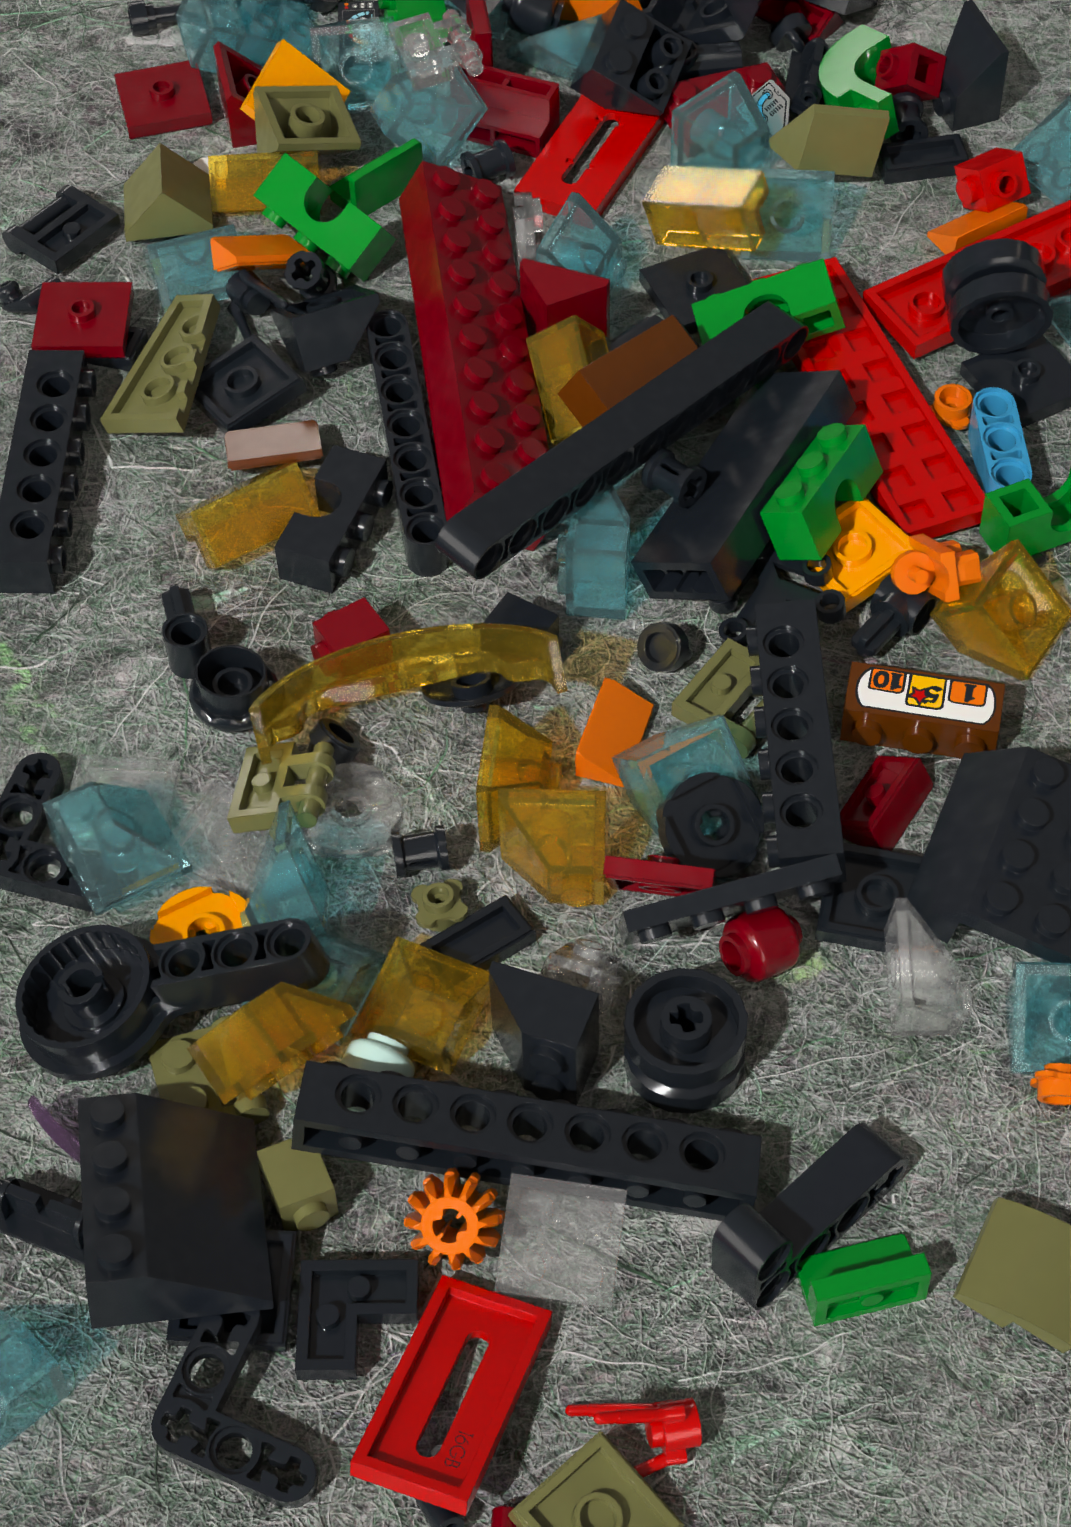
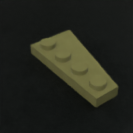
[100,294,221,434]

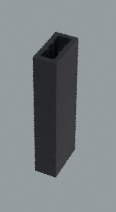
[631,370,857,601]

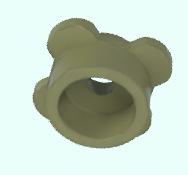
[411,879,468,932]

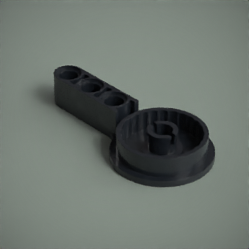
[15,918,330,1081]

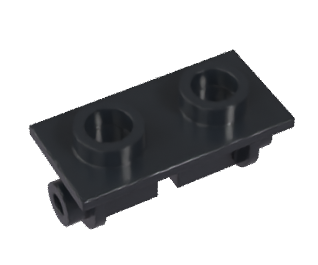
[784,38,829,115]
[0,1177,85,1265]

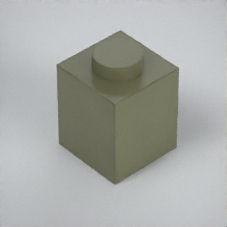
[256,1138,339,1231]

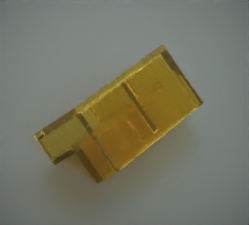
[208,150,323,213]
[642,165,770,251]
[526,315,609,445]
[175,462,321,569]

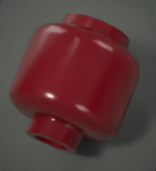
[719,907,803,983]

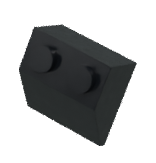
[489,961,599,1105]

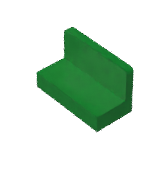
[329,138,423,216]
[797,1234,932,1327]

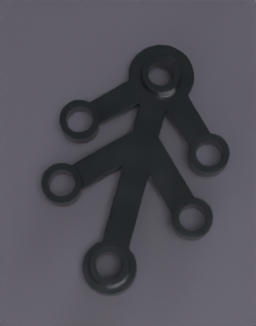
[708,539,846,647]

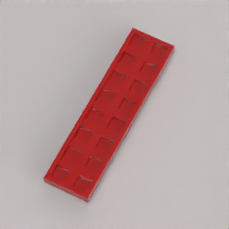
[753,257,985,538]

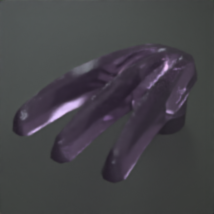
[27,1095,80,1164]

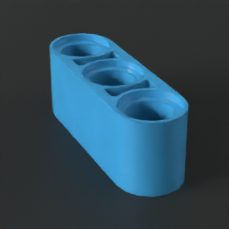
[968,387,1032,494]

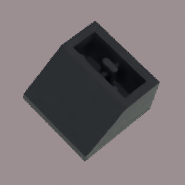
[570,0,692,116]

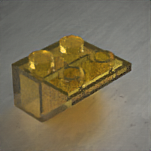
[187,981,357,1105]

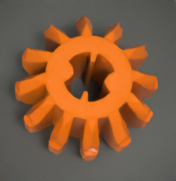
[404,1168,505,1271]

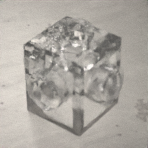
[540,939,623,1015]

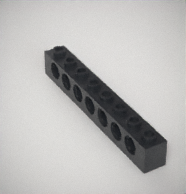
[291,1060,762,1221]

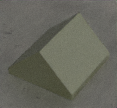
[253,85,362,156]
[769,104,890,177]
[124,143,214,242]

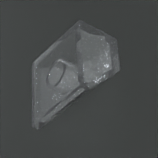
[884,898,972,1036]

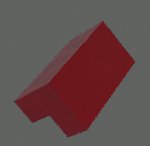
[441,59,560,158]

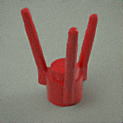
[565,1397,702,1478]

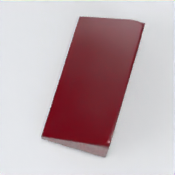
[756,0,843,43]
[840,756,933,851]

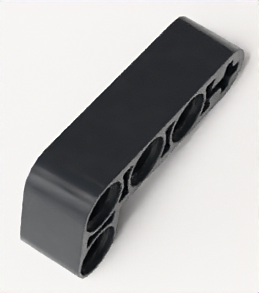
[711,1122,909,1310]

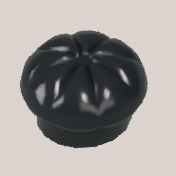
[189,645,280,733]

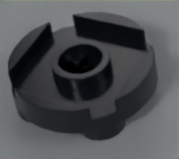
[656,772,765,879]

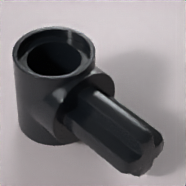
[851,574,937,658]
[161,584,212,679]

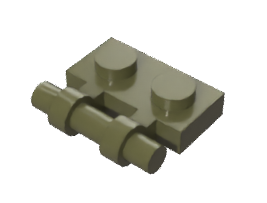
[227,741,336,834]

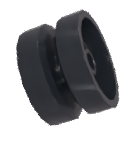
[941,238,1053,355]
[624,968,748,1114]

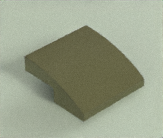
[953,1197,1071,1353]

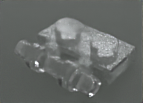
[388,9,484,91]

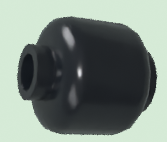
[501,0,565,39]

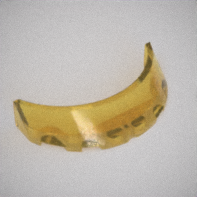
[249,623,567,765]

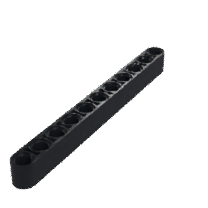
[436,301,809,579]

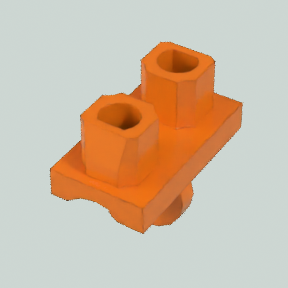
[891,534,981,602]

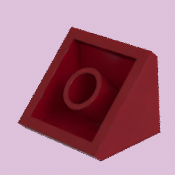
[213,41,263,148]
[520,258,610,372]

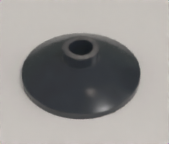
[421,658,522,713]

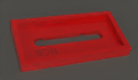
[514,95,665,228]
[350,1275,553,1516]

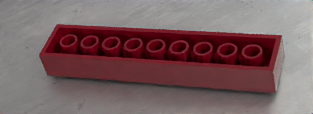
[399,160,549,551]

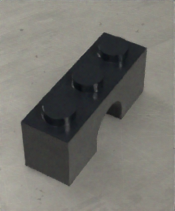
[274,445,393,594]

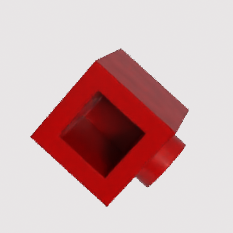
[954,147,1031,213]

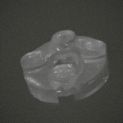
[513,192,545,284]
[301,763,404,860]

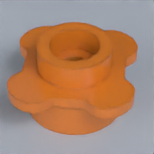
[930,384,974,430]
[1030,1063,1071,1106]

